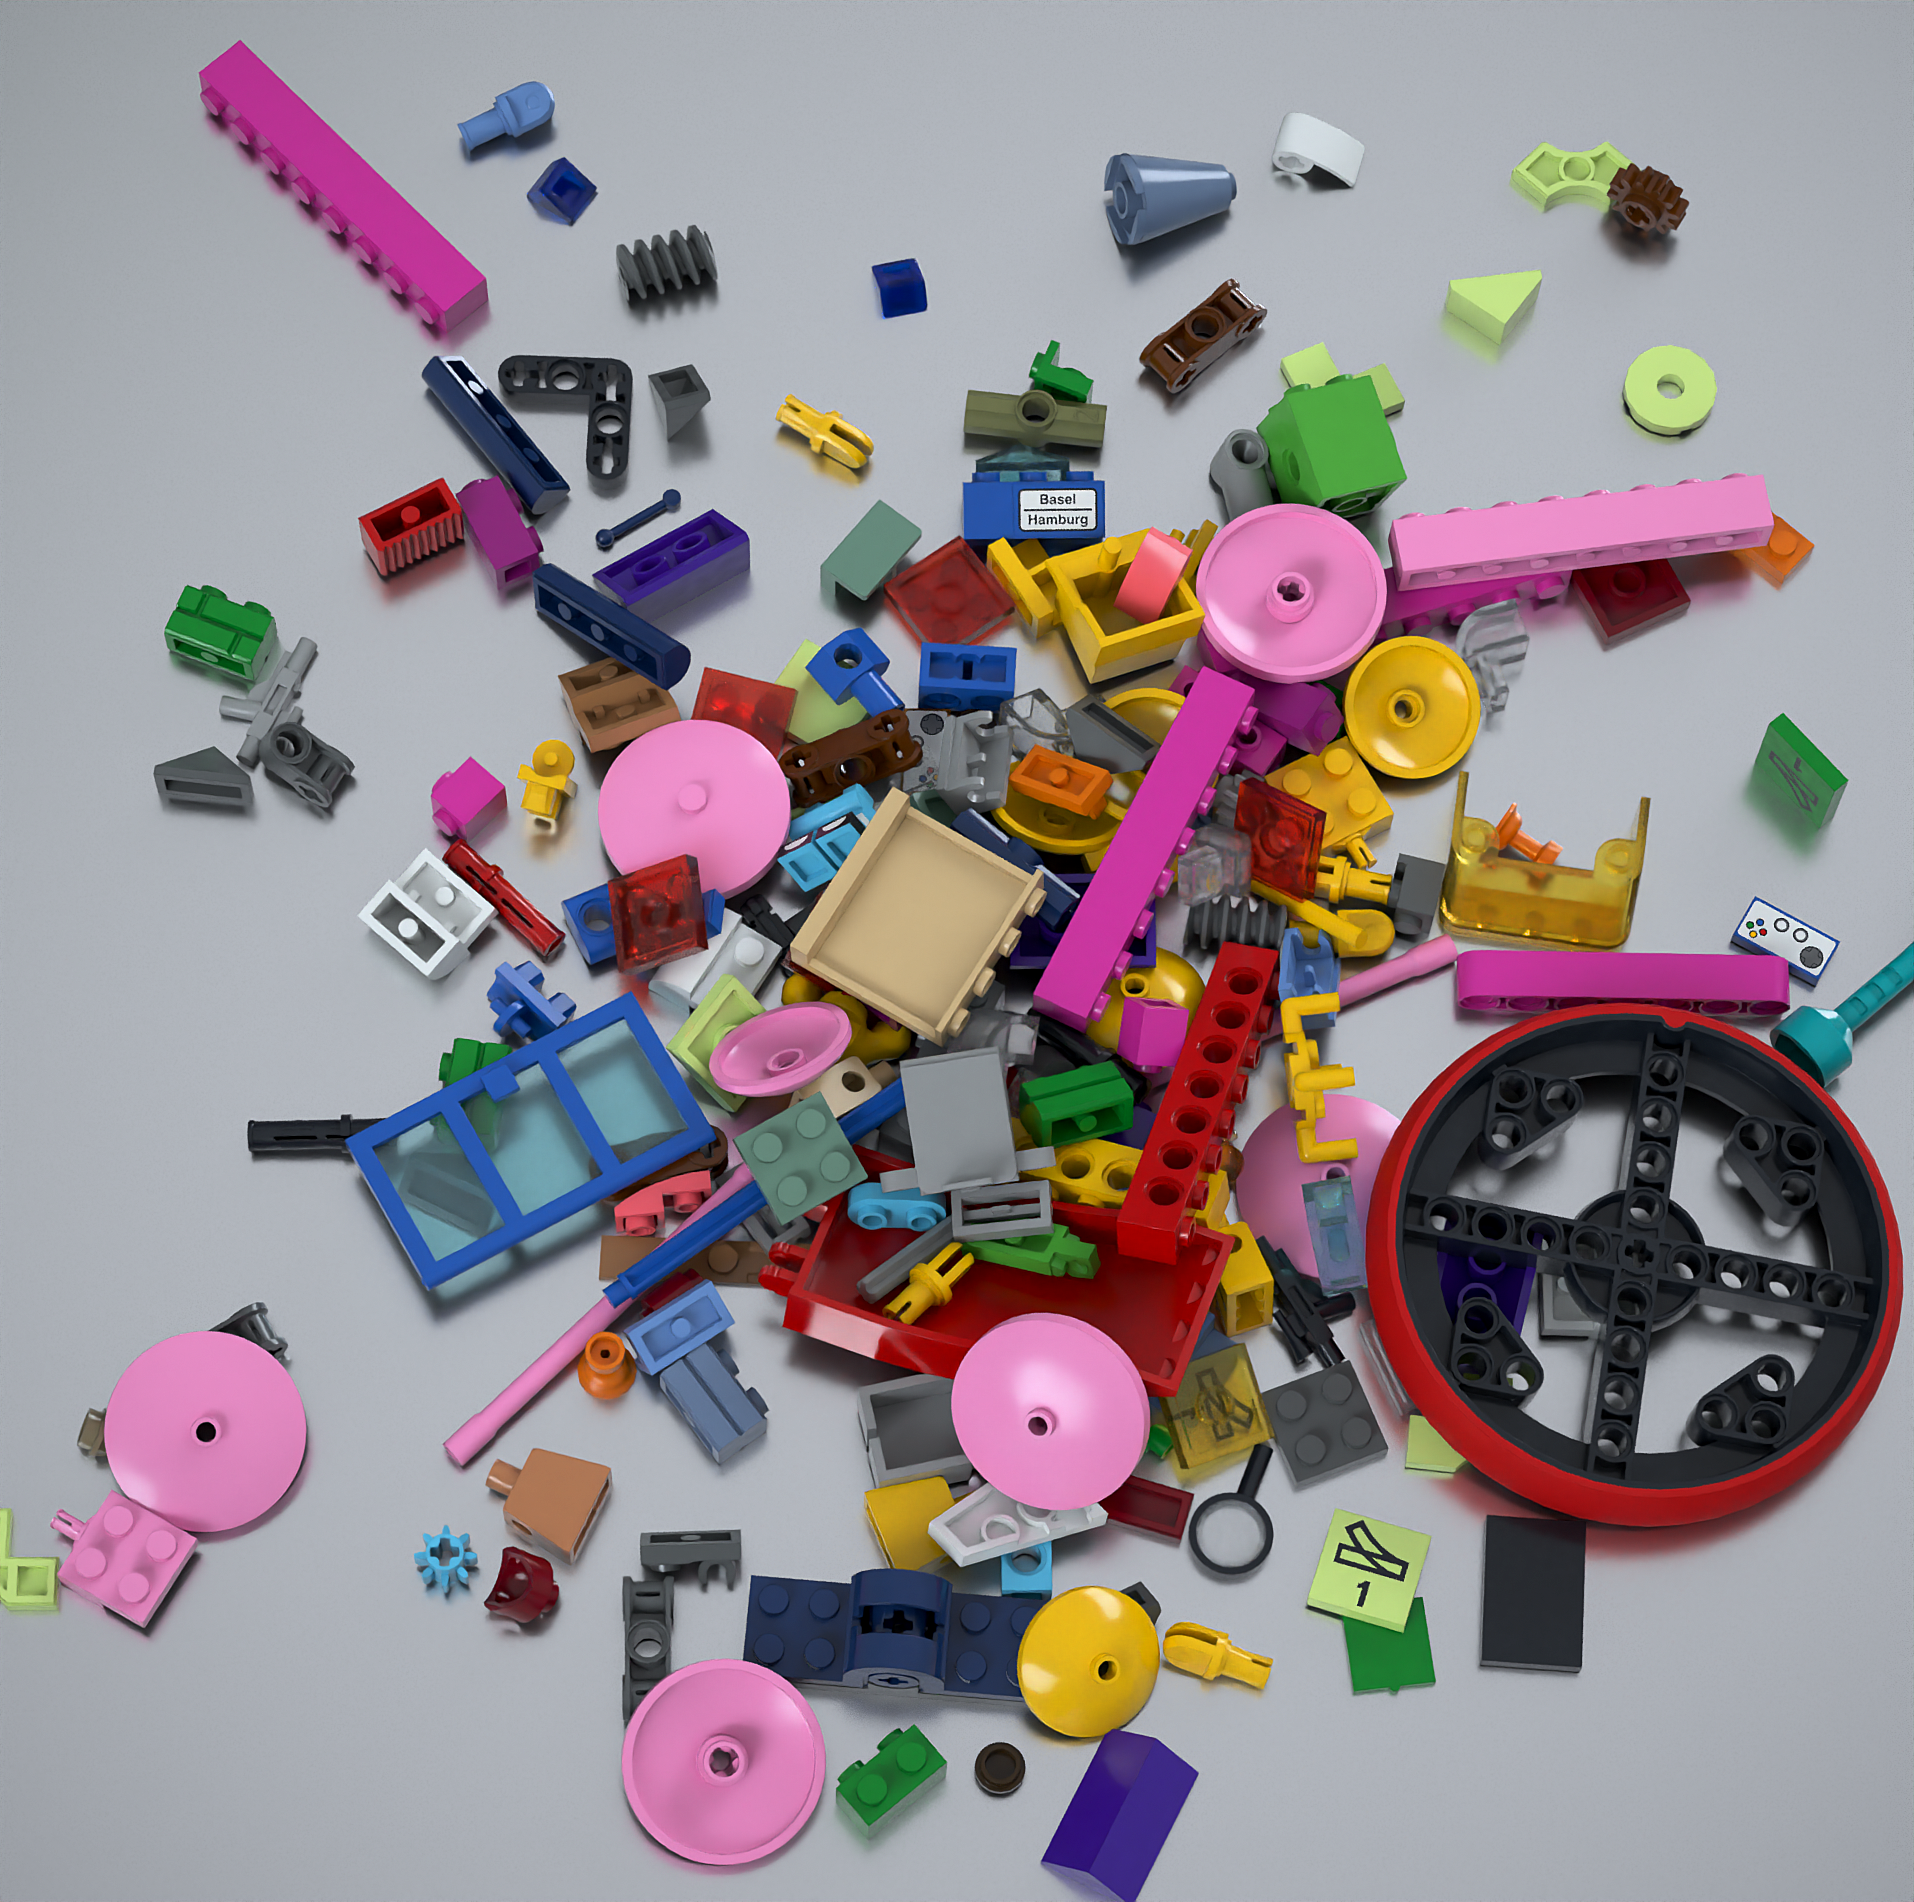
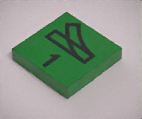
[1755,713,1849,828]

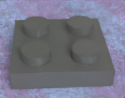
[1257,1360,1389,1488]

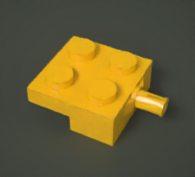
[1263,735,1394,870]

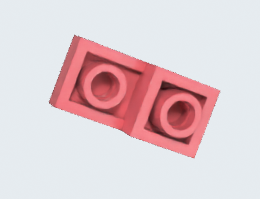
[1113,526,1193,625]
[614,1170,712,1237]

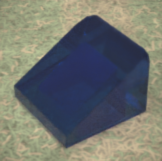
[527,157,597,222]
[871,258,928,318]

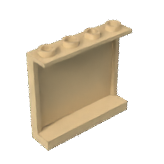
[790,787,1047,1047]

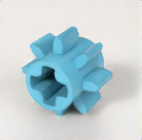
[414,1525,478,1592]

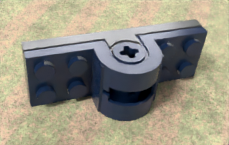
[743,1568,1049,1708]

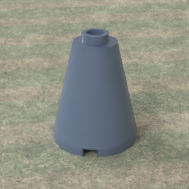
[1104,153,1237,245]

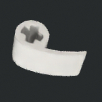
[1272,113,1365,187]

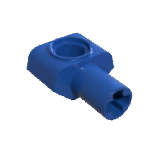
[805,627,905,718]
[561,883,670,965]

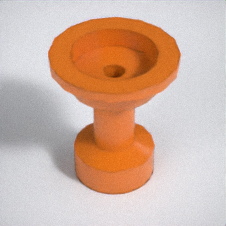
[1482,802,1563,879]
[577,1332,637,1400]

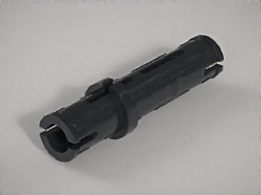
[1023,1006,1152,1106]
[247,1114,398,1153]

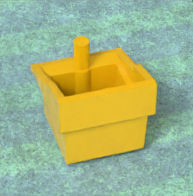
[1044,528,1205,684]

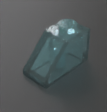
[1301,1175,1368,1296]

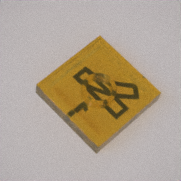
[1158,1343,1275,1469]

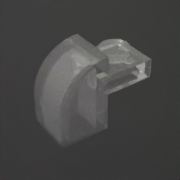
[1453,598,1530,715]
[998,688,1106,762]
[1178,823,1251,907]
[947,1008,1040,1080]

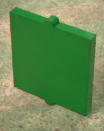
[1341,1597,1436,1694]

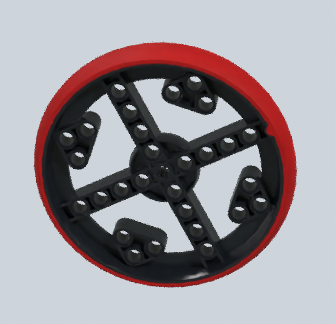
[1365,1003,1903,1527]

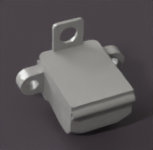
[879,1046,1056,1196]

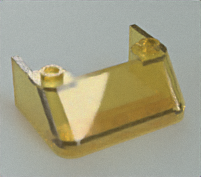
[1438,771,1651,952]

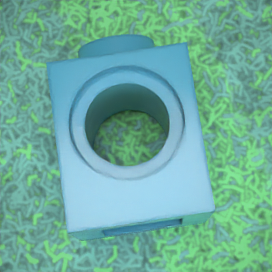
[1000,1541,1053,1601]

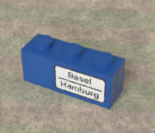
[962,471,1105,539]

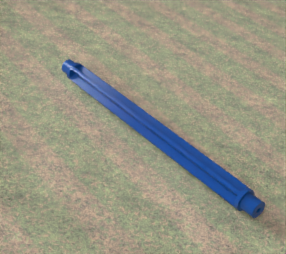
[602,1077,906,1309]

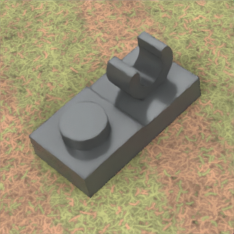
[640,1529,741,1584]

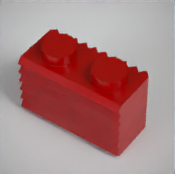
[358,478,465,576]

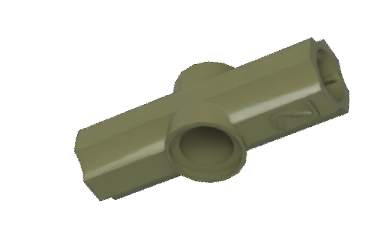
[963,390,1107,448]

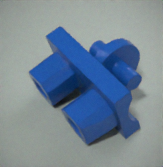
[486,961,577,1041]

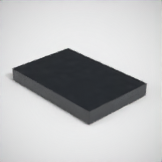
[1480,1515,1586,1672]

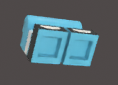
[777,783,876,892]

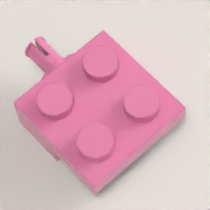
[50,1490,199,1628]

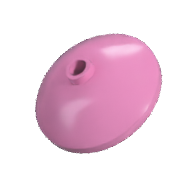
[709,1002,852,1097]

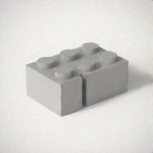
[857,1373,983,1489]

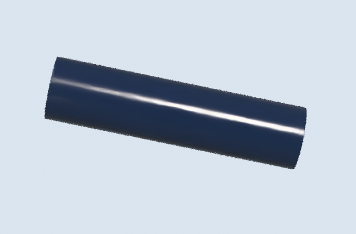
[422,356,571,515]
[532,563,691,691]

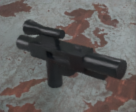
[1255,1235,1356,1367]

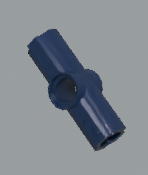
[950,807,1081,931]

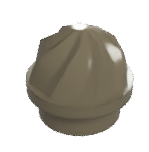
[77,1408,107,1457]

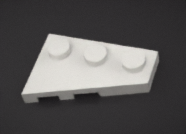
[927,1482,1108,1567]

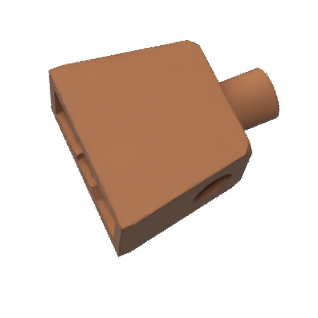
[485,1448,613,1565]

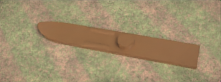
[599,1235,811,1286]

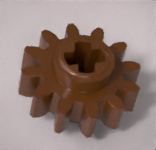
[1607,163,1689,234]

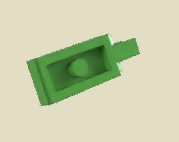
[961,1207,1101,1279]

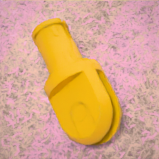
[775,394,874,468]
[1286,854,1393,905]
[1289,909,1395,958]
[882,1242,974,1325]
[1163,1622,1273,1690]

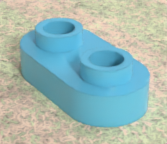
[848,1183,946,1231]

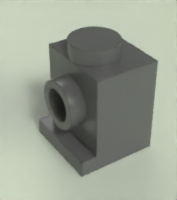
[1387,853,1446,934]

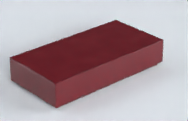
[1097,1475,1195,1545]

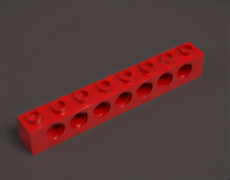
[1116,941,1280,1265]

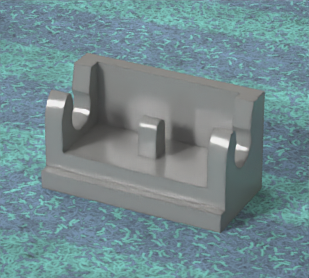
[936,711,1014,817]

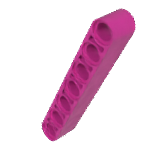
[1457,950,1790,1016]

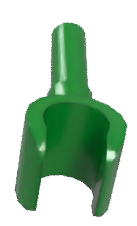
[1143,1424,1178,1459]

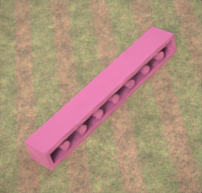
[1387,473,1774,591]

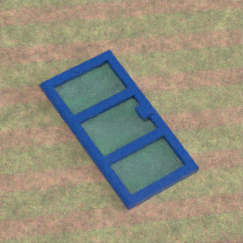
[345,991,716,1291]

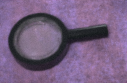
[1188,1443,1274,1580]

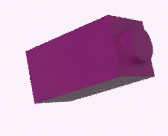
[455,475,544,590]
[1242,674,1345,756]

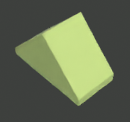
[1445,270,1542,345]

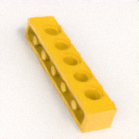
[988,1117,1230,1231]

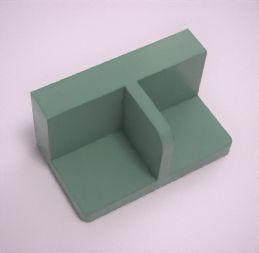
[820,499,922,600]

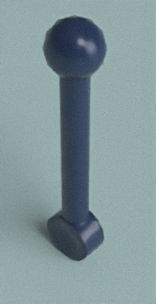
[595,489,681,547]

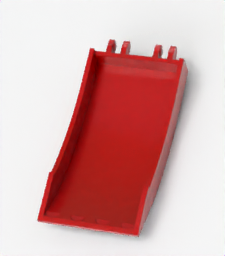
[757,1144,1236,1397]

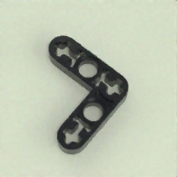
[498,355,633,490]

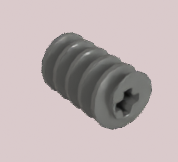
[616,225,718,301]
[1182,887,1288,951]

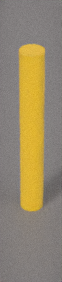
[1249,874,1368,949]

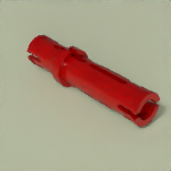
[442,838,566,956]

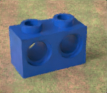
[918,642,1017,714]

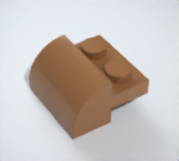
[558,657,681,753]

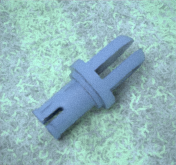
[457,81,555,151]

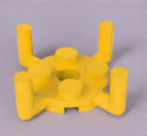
[1280,992,1358,1164]

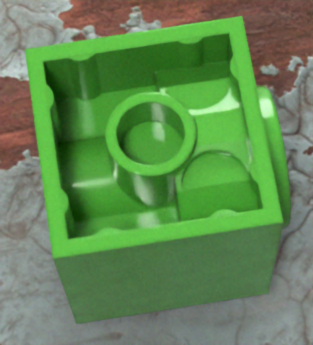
[1256,374,1407,518]

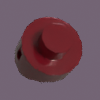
[483,1546,559,1623]

